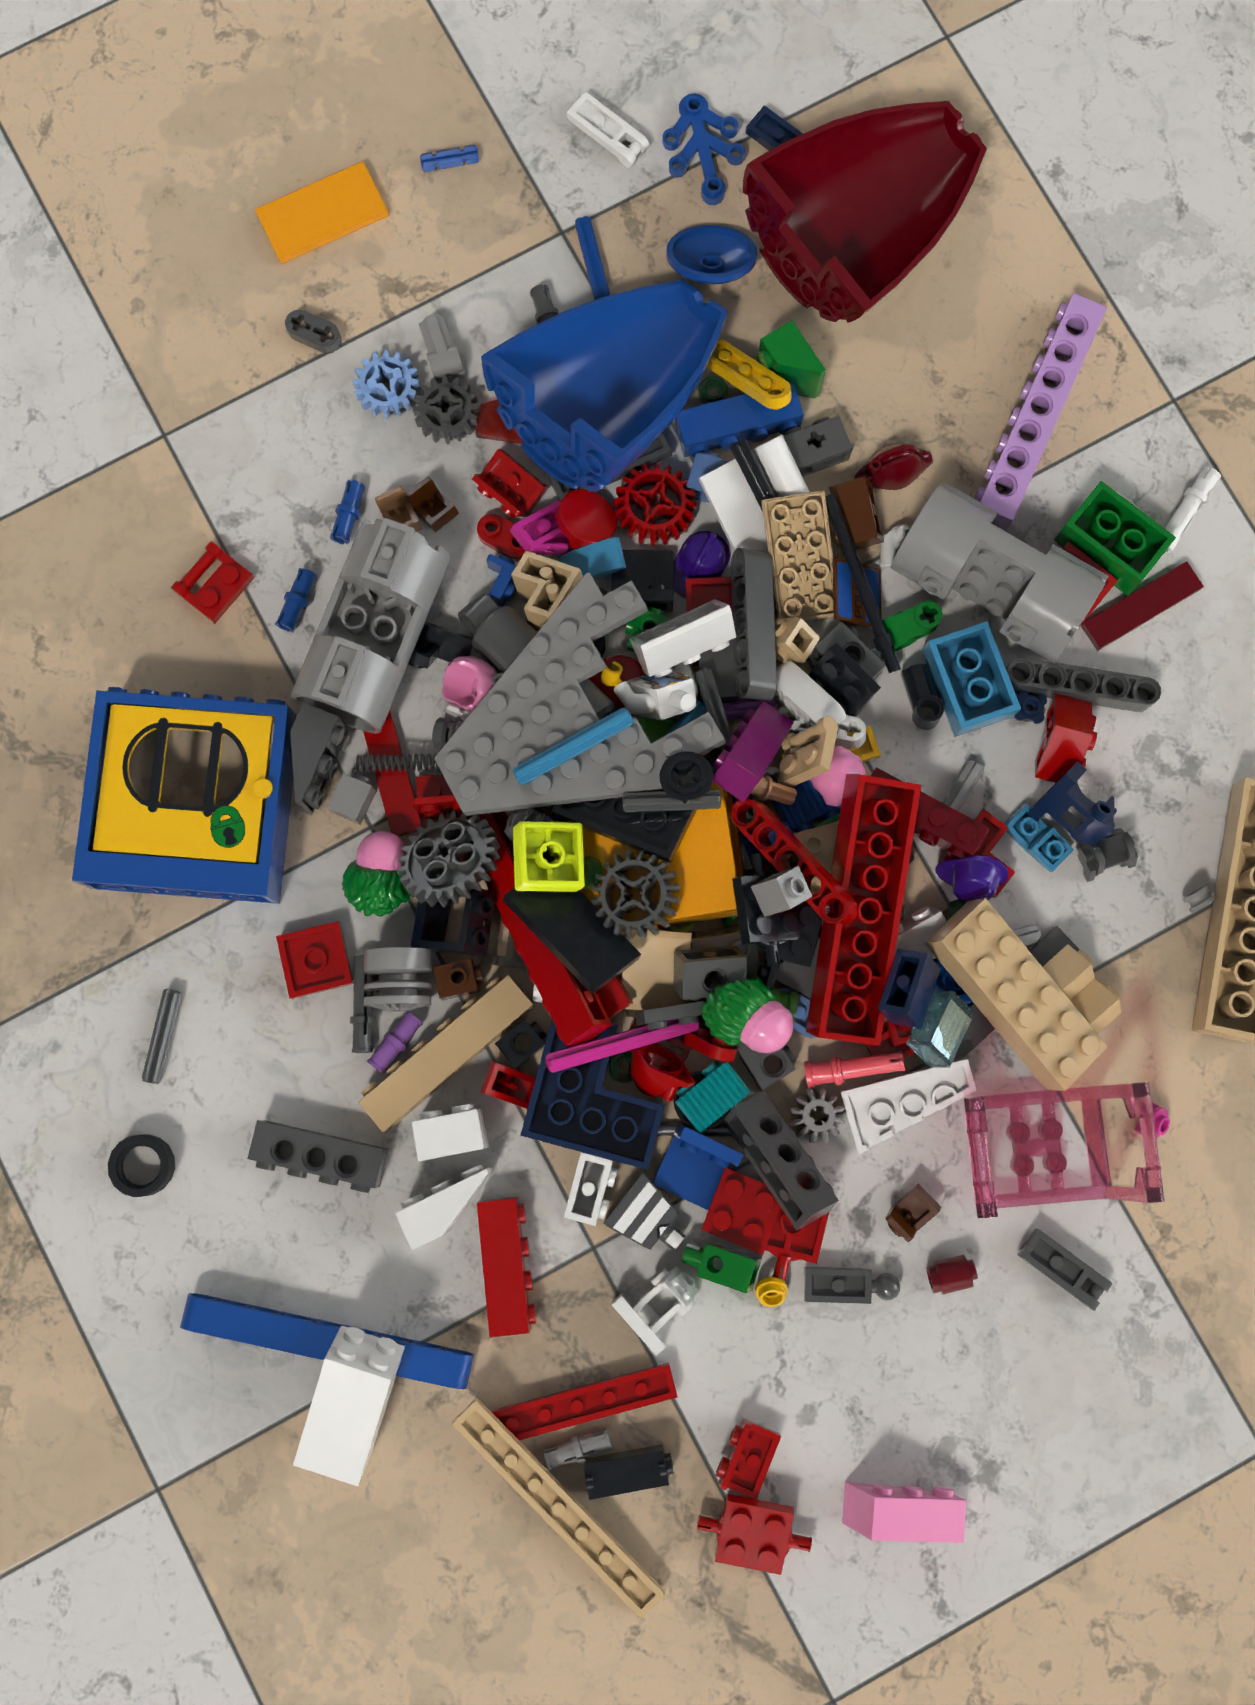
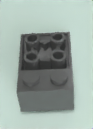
[290,702,350,815]

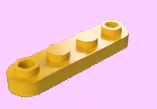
[707,339,792,410]

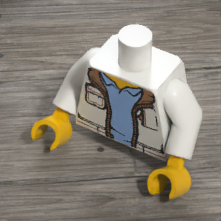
[601,661,699,720]

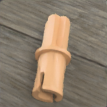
[750,776,797,805]

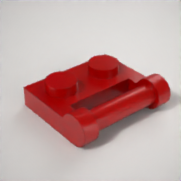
[170,541,255,624]

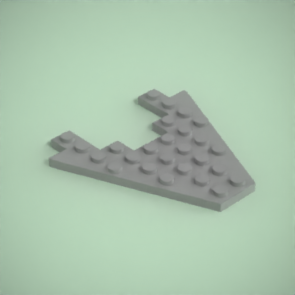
[434,572,726,816]

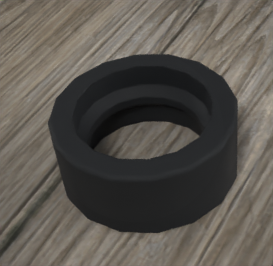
[108,1134,175,1197]

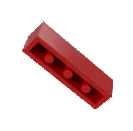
[477,1197,536,1338]

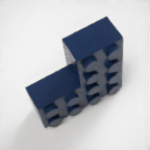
[520,1020,665,1170]

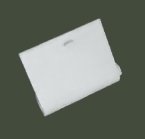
[698,434,831,552]

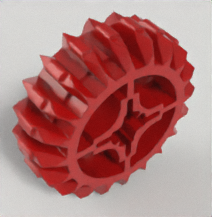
[614,462,697,547]

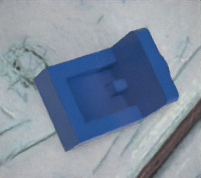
[486,554,517,607]

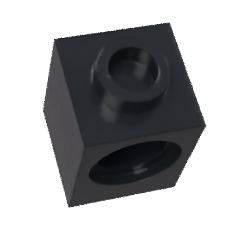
[495,1019,547,1070]

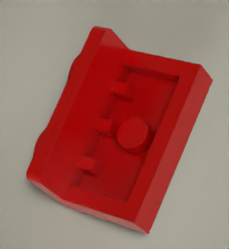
[472,449,548,518]
[715,1418,781,1499]

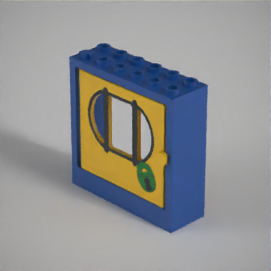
[72,687,297,904]

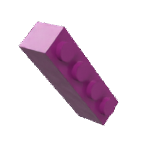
[713,701,794,803]

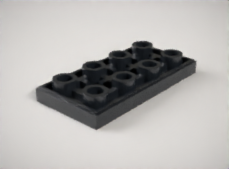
[503,888,641,995]

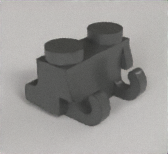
[1076,828,1138,882]

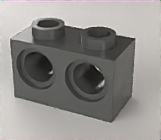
[735,1044,796,1091]

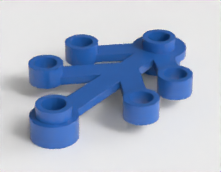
[662,94,745,205]

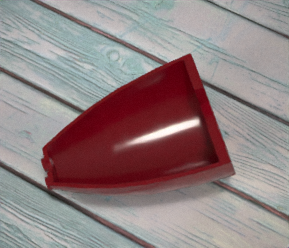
[743,101,987,323]

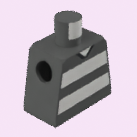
[603,1173,686,1251]

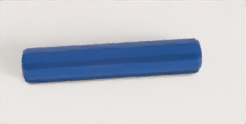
[575,216,610,300]

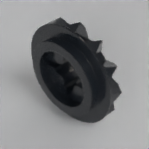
[659,751,713,804]

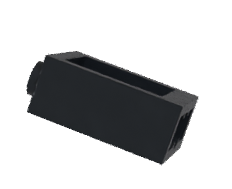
[411,888,497,957]

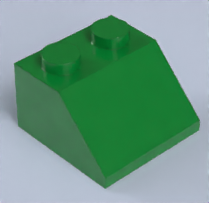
[757,320,826,399]

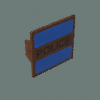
[833,558,882,627]

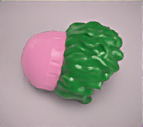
[341,831,411,917]
[701,977,793,1054]

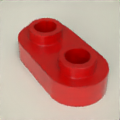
[477,513,525,562]
[683,1025,738,1062]

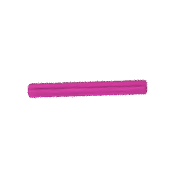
[546,1019,699,1073]

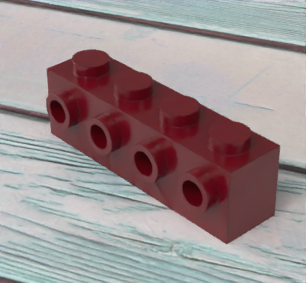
[871,767,990,859]

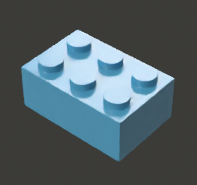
[922,621,1021,737]

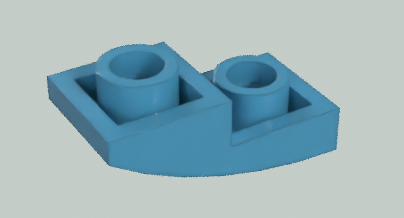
[558,537,626,578]
[1004,804,1074,872]

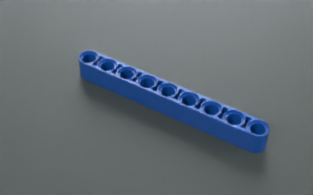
[180,1293,474,1389]

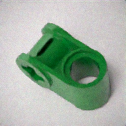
[883,601,943,652]

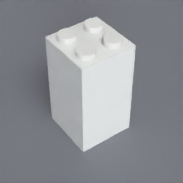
[293,1326,405,1486]

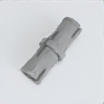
[543,1428,613,1471]

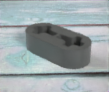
[285,310,342,354]

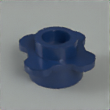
[1014,691,1047,724]

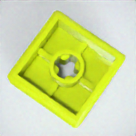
[513,821,585,892]

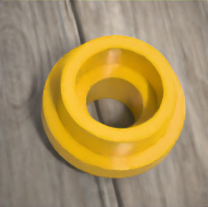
[755,1276,788,1307]

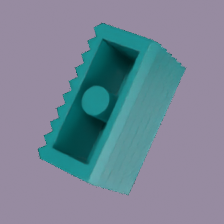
[675,1060,751,1133]

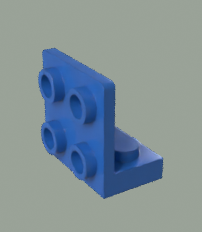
[652,1124,744,1210]

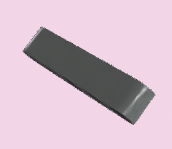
[730,548,777,701]
[1006,657,1161,712]

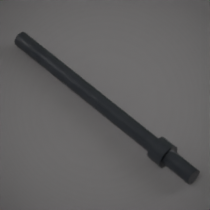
[825,493,901,674]

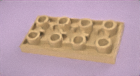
[761,490,834,621]

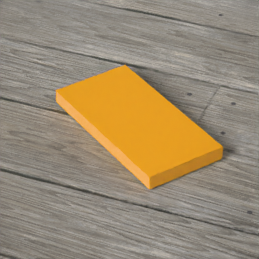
[255,161,389,264]

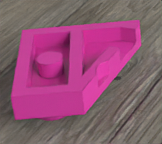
[510,500,575,555]

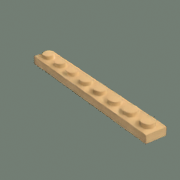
[451,1397,665,1619]

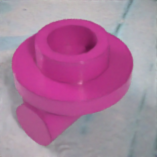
[1134,1101,1170,1139]

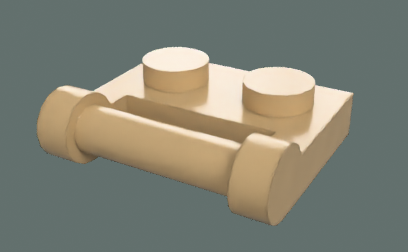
[778,716,838,787]

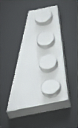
[840,1057,976,1155]

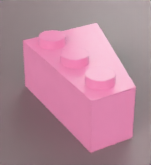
[842,1482,966,1543]

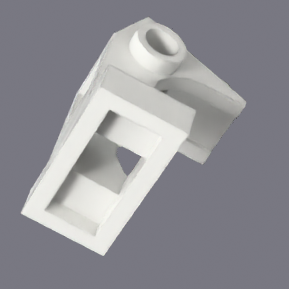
[612,1266,698,1356]

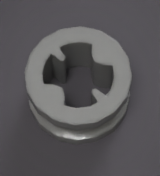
[1182,884,1217,913]

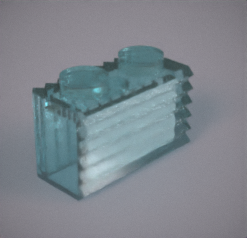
[906,991,975,1068]

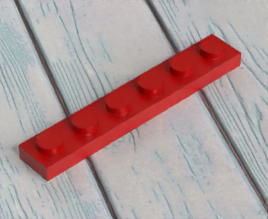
[491,1362,678,1440]

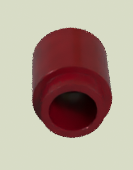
[926,1254,978,1295]

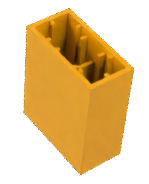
[580,781,744,935]

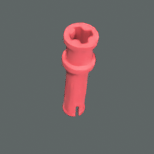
[804,1050,906,1089]

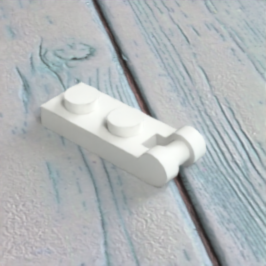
[567,91,650,168]

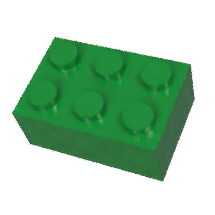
[1054,481,1176,596]

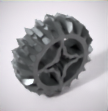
[592,850,681,939]

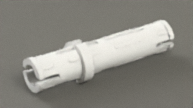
[1165,467,1221,554]

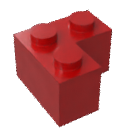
[1035,693,1097,783]

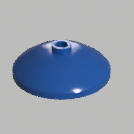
[666,225,757,284]

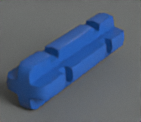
[420,144,479,172]

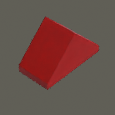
[481,1061,536,1109]

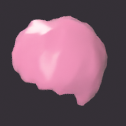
[442,655,497,711]
[810,746,866,806]

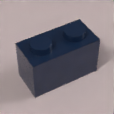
[878,948,941,1029]

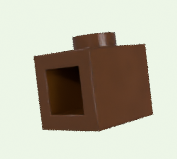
[433,958,484,1001]

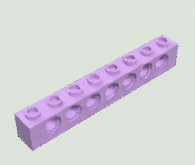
[974,293,1107,531]

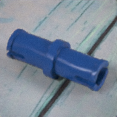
[330,480,366,544]
[275,568,317,633]

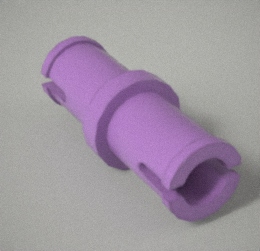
[367,1011,423,1074]

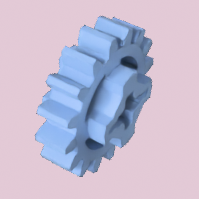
[353,350,420,419]

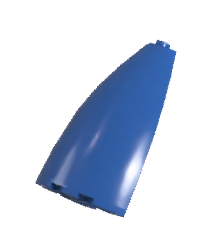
[481,280,728,492]

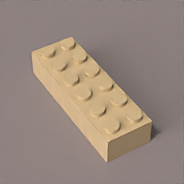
[925,898,1108,1091]

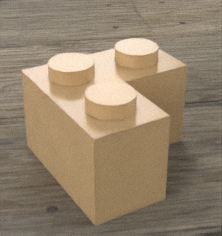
[511,551,583,631]

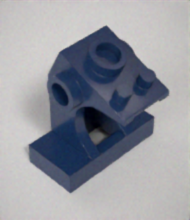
[1027,761,1117,847]

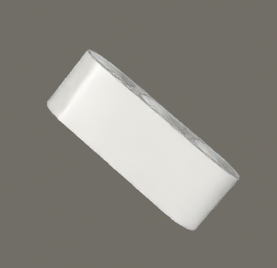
[774,660,847,728]

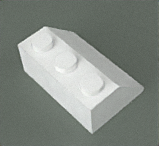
[629,599,736,678]

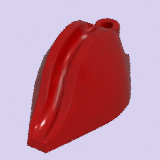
[631,1042,695,1102]

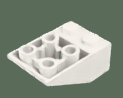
[395,1164,493,1250]

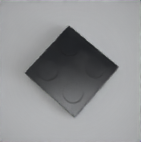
[808,642,881,717]

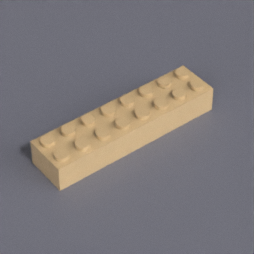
[1192,777,1255,1045]

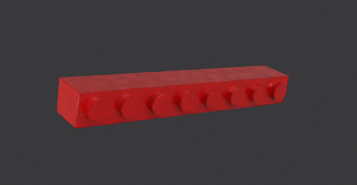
[470,811,612,1046]

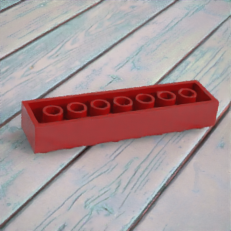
[806,774,921,1046]

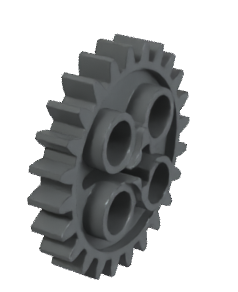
[397,811,501,907]

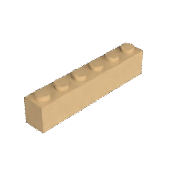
[358,975,535,1133]

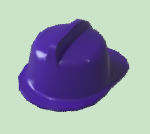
[673,531,730,598]
[936,855,1008,901]

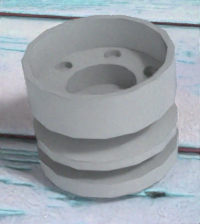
[364,947,432,1012]

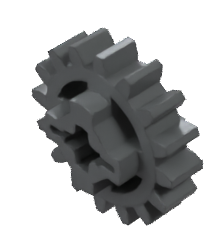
[412,376,480,444]

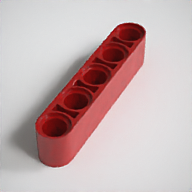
[731,799,858,924]

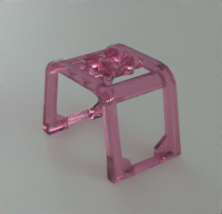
[962,1082,1165,1218]

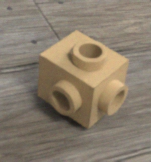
[774,617,820,663]

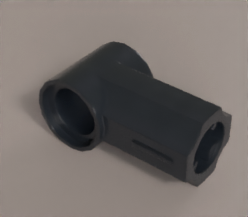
[901,663,944,730]

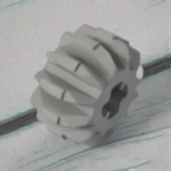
[790,1088,845,1143]

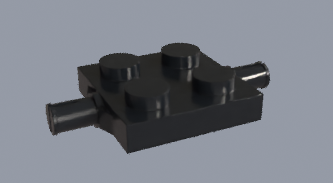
[732,853,801,967]

